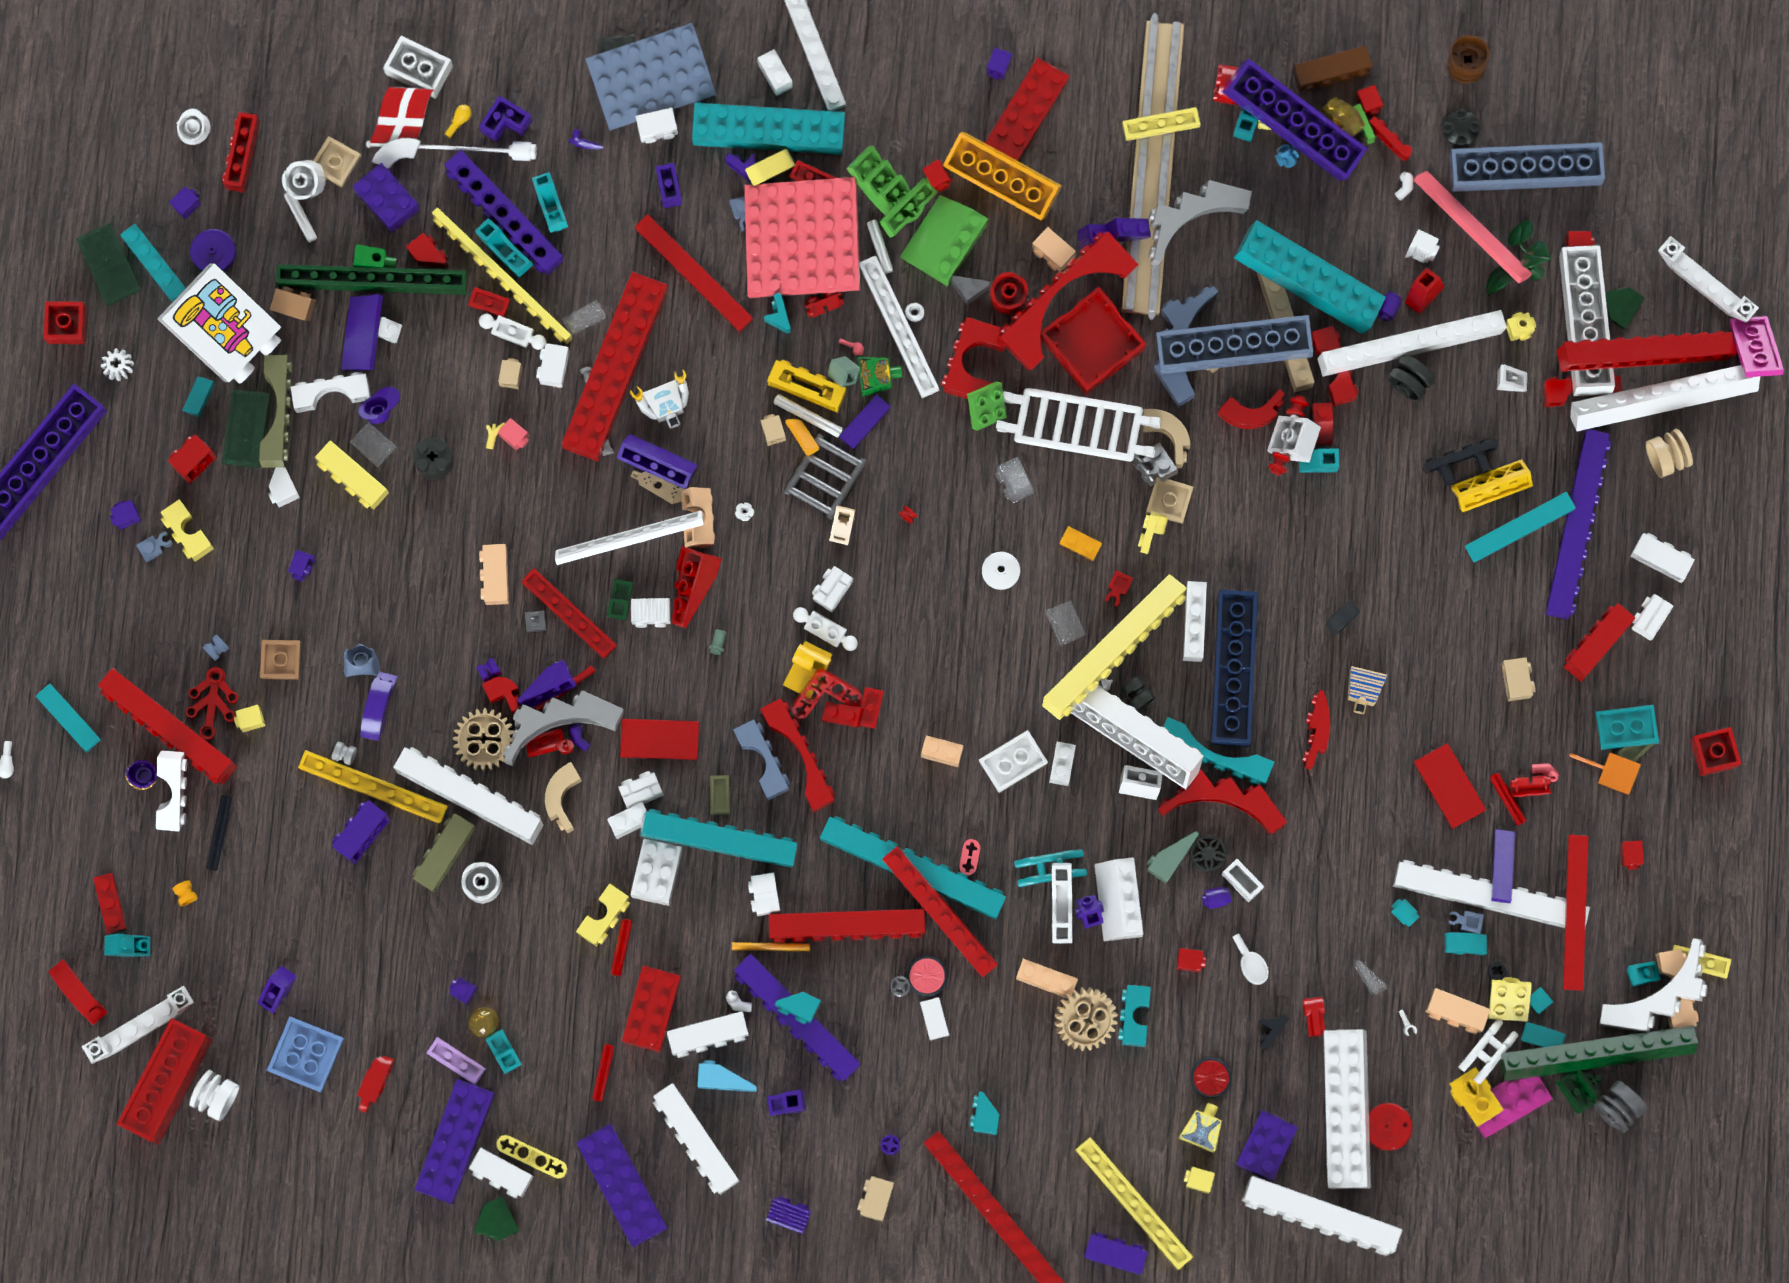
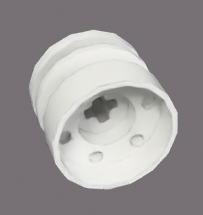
[190,1070,239,1121]

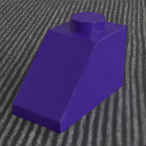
[257,966,297,1014]

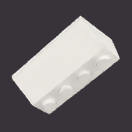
[1094,858,1143,941]

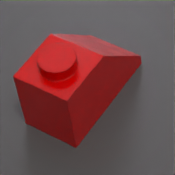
[1311,403,1333,446]

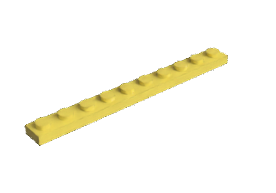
[432,208,572,344]

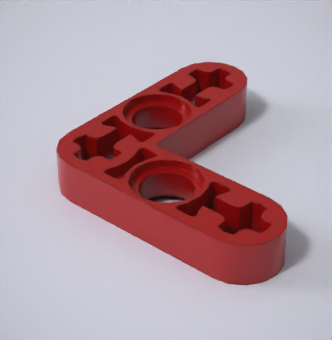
[792,669,863,719]

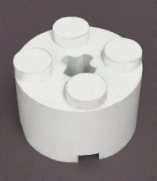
[282,160,326,200]
[461,862,502,904]

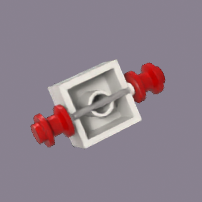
[1267,395,1321,476]

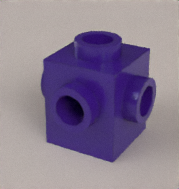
[1075,895,1104,929]

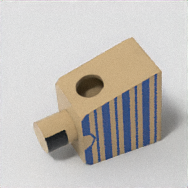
[1348,666,1387,714]

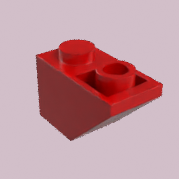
[406,233,448,268]
[1405,268,1445,315]

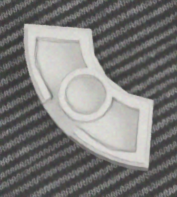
[372,138,421,169]

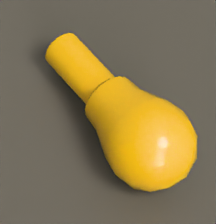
[445,105,472,138]

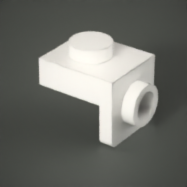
[378,317,402,343]

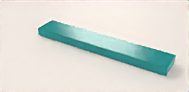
[1465,492,1576,563]

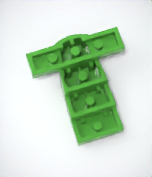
[846,145,937,237]

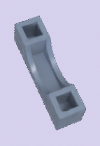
[733,720,790,800]

